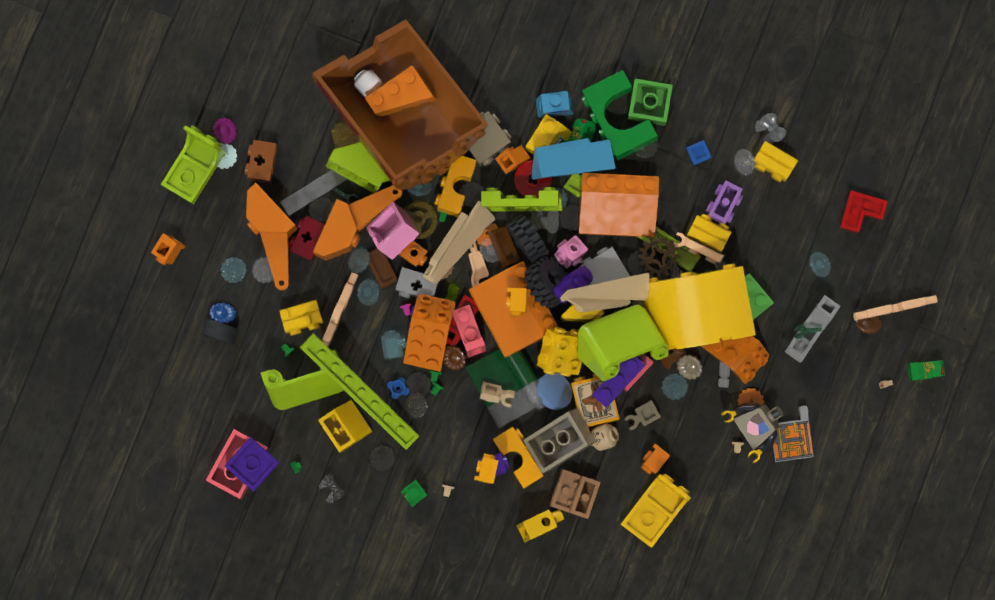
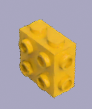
[537,327,582,377]

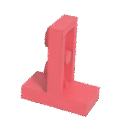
[453,305,486,358]

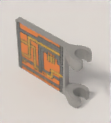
[773,406,814,462]

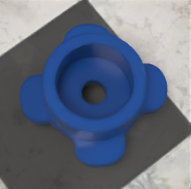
[387,377,409,399]

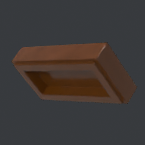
[488,226,521,268]
[364,248,398,289]

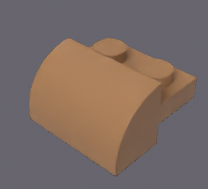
[549,469,601,519]

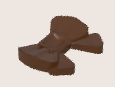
[661,348,687,370]

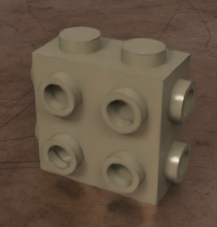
[468,111,511,167]

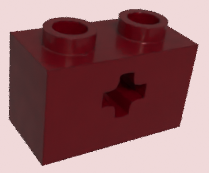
[289,216,325,262]

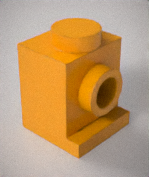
[506,288,527,316]
[474,454,499,484]

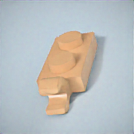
[673,232,725,264]

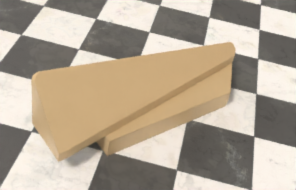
[422,201,495,284]

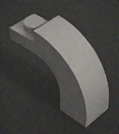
[785,295,840,363]

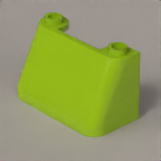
[578,304,668,382]
[261,350,343,410]

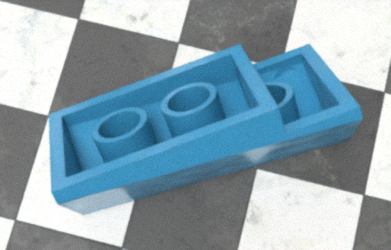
[531,138,616,180]

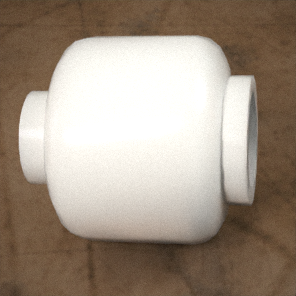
[354,69,382,98]

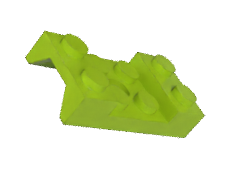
[481,187,563,212]

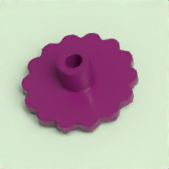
[213,118,237,144]

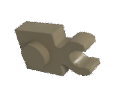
[624,400,661,430]

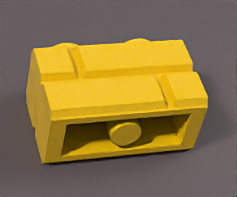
[752,141,798,182]
[686,214,731,253]
[279,300,323,336]

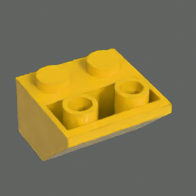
[318,400,372,453]

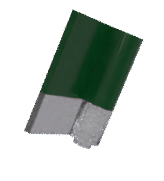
[465,348,546,428]

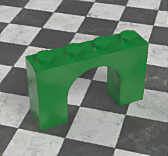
[581,70,658,161]

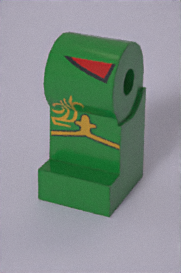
[562,118,595,143]
[907,360,946,382]

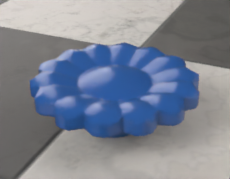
[209,303,236,324]

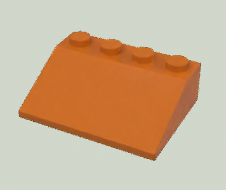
[579,173,659,237]
[469,262,558,357]

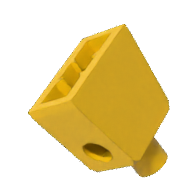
[516,509,564,542]

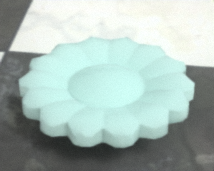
[217,143,237,169]

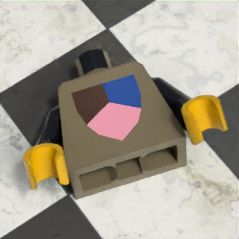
[721,403,783,463]

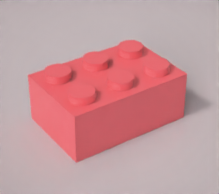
[206,429,270,499]

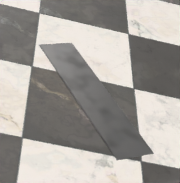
[281,170,347,215]

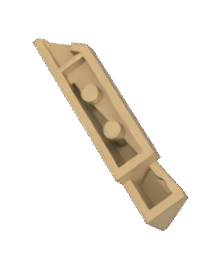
[560,273,650,313]

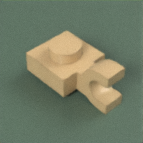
[480,381,515,407]

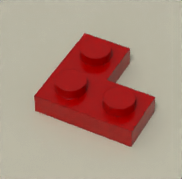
[840,191,888,233]

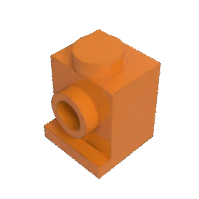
[495,145,530,174]
[151,233,185,265]
[398,241,428,268]
[641,444,670,475]

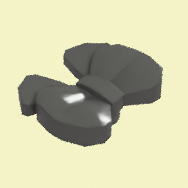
[755,113,786,145]

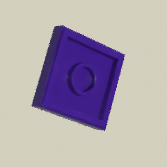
[225,437,280,492]

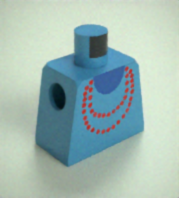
[536,91,574,119]

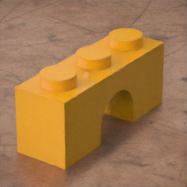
[435,156,476,217]
[493,427,543,489]

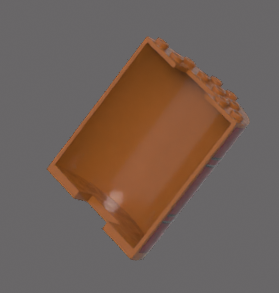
[312,20,488,190]

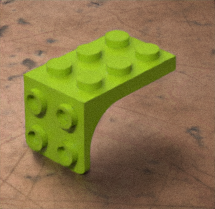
[161,126,226,204]

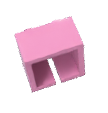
[366,202,420,260]

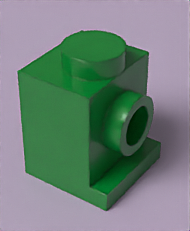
[401,480,428,507]

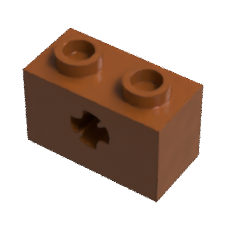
[245,140,278,184]

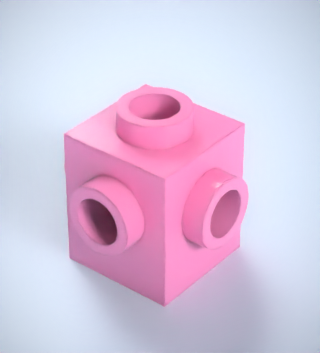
[554,235,588,269]

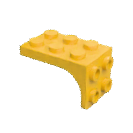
[620,474,691,548]

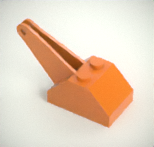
[246,183,297,291]
[313,185,402,261]

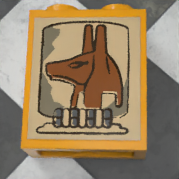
[571,374,619,427]

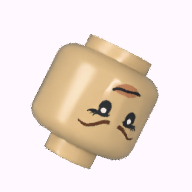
[591,423,619,451]

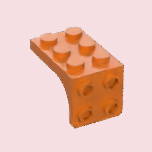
[403,294,455,372]
[701,336,769,384]

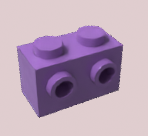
[706,181,743,225]

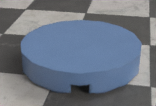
[537,373,572,410]

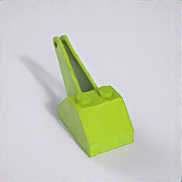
[325,142,390,193]

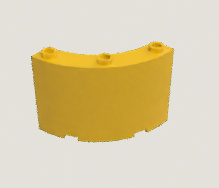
[643,263,756,350]

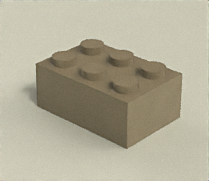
[523,409,596,474]

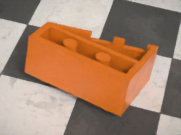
[365,65,437,117]

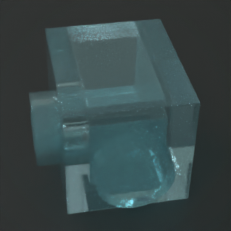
[381,330,406,360]

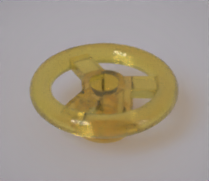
[404,201,438,239]

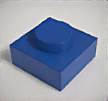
[686,140,712,166]

